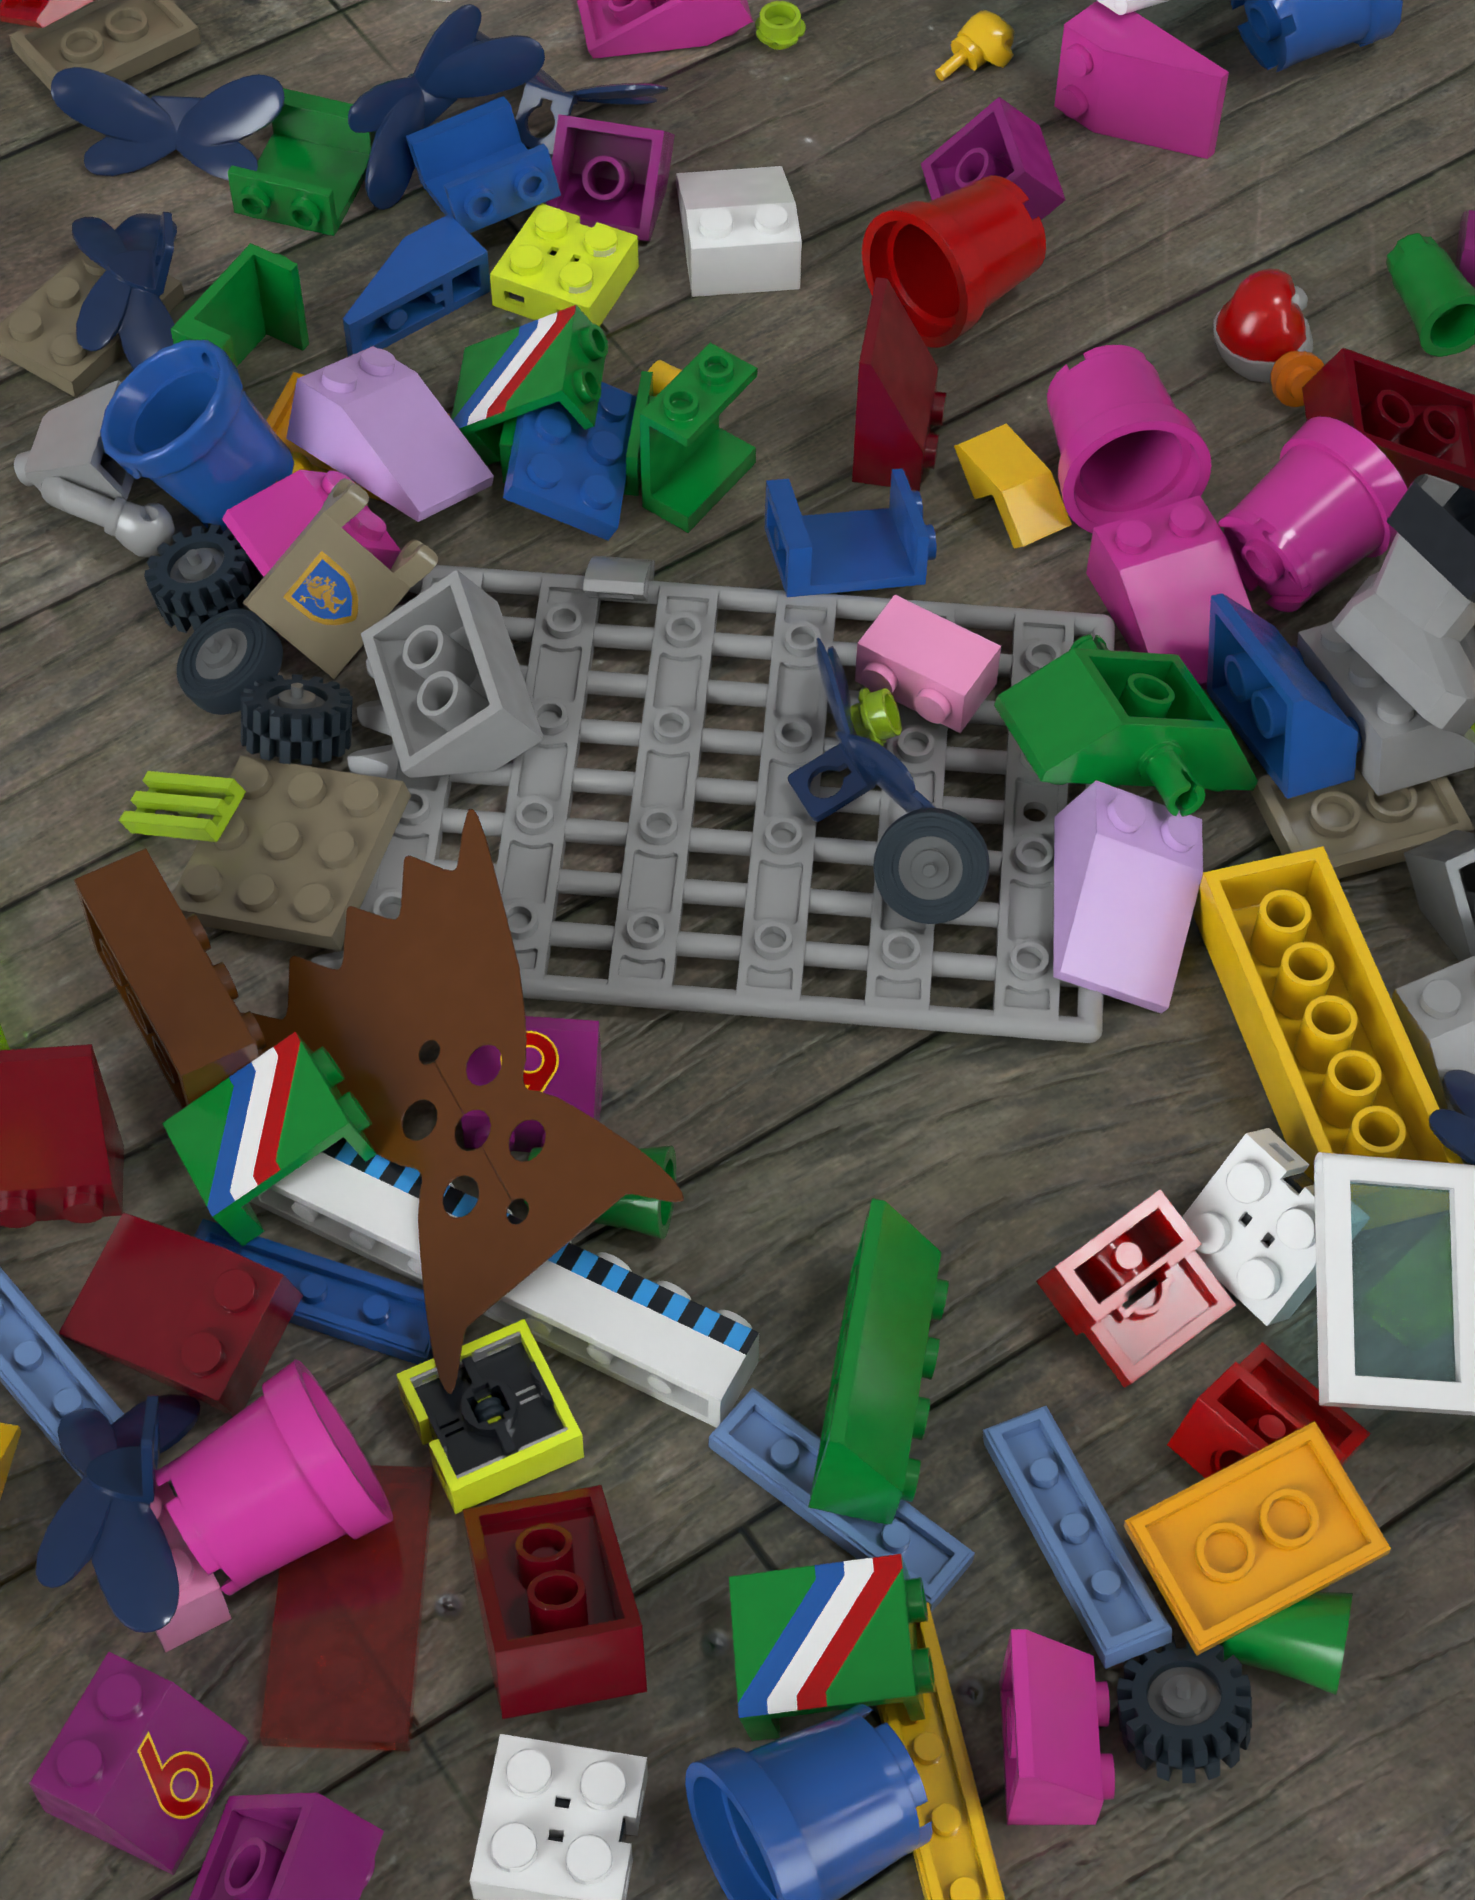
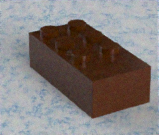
[74,848,266,1109]

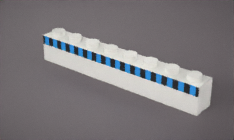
[250,1137,759,1428]

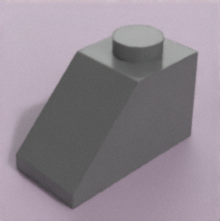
[1404,830,1475,962]

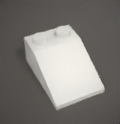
[676,166,802,297]

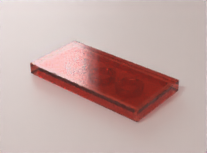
[260,1465,434,1751]

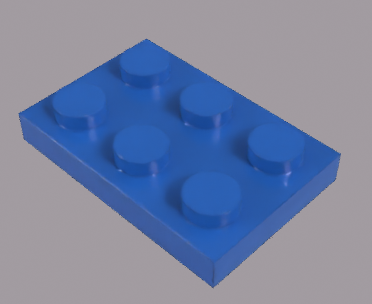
[503,382,637,541]

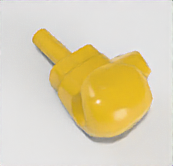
[935,10,1015,81]

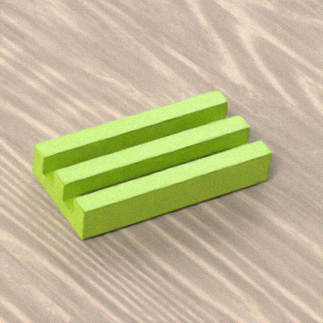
[118,771,246,842]

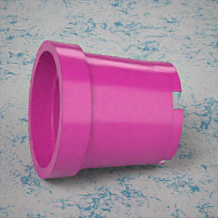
[1047,345,1212,533]
[1218,417,1407,612]
[155,1359,393,1596]

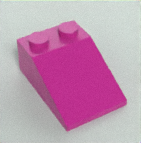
[577,0,753,59]
[1054,1,1229,159]
[1086,495,1253,690]

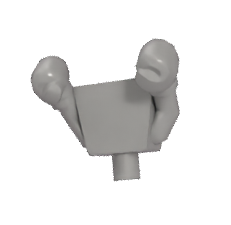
[14,380,175,558]

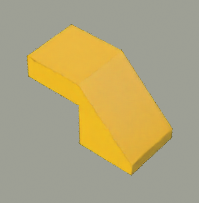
[954,423,1072,549]

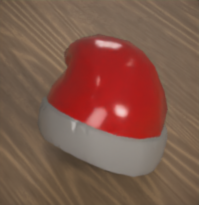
[1213,268,1313,383]

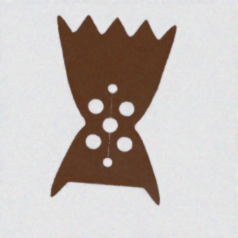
[240,809,684,1394]

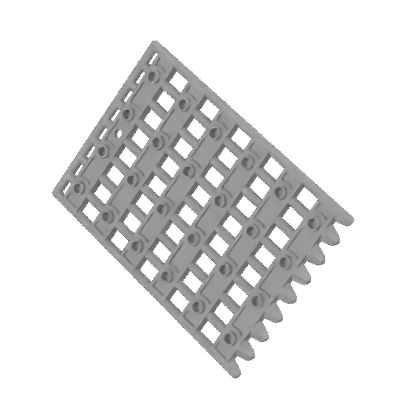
[311,565,1115,1043]

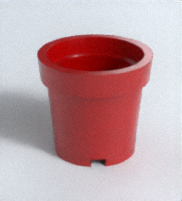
[862,175,1046,348]

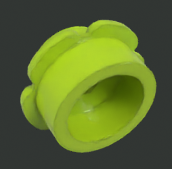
[755,1,806,50]
[850,688,902,746]

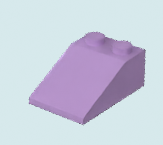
[286,346,494,522]
[1053,780,1203,1014]

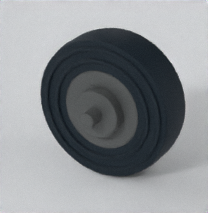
[177,609,283,715]
[873,808,990,924]

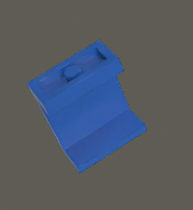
[406,96,561,233]
[764,469,937,597]

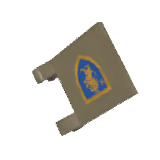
[243,478,438,679]

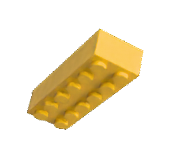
[1193,846,1464,1232]

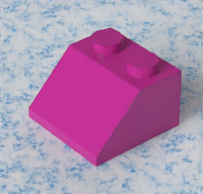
[222,470,401,577]
[999,1629,1115,1825]

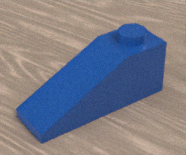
[343,214,491,357]

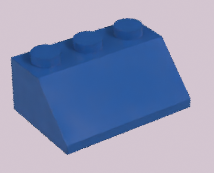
[1207,593,1362,799]

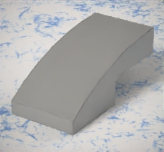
[583,556,655,602]

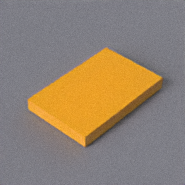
[1124,1421,1391,1656]

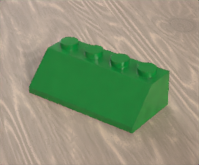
[808,1198,949,1525]

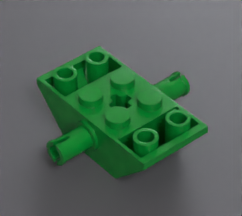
[994,634,1258,817]

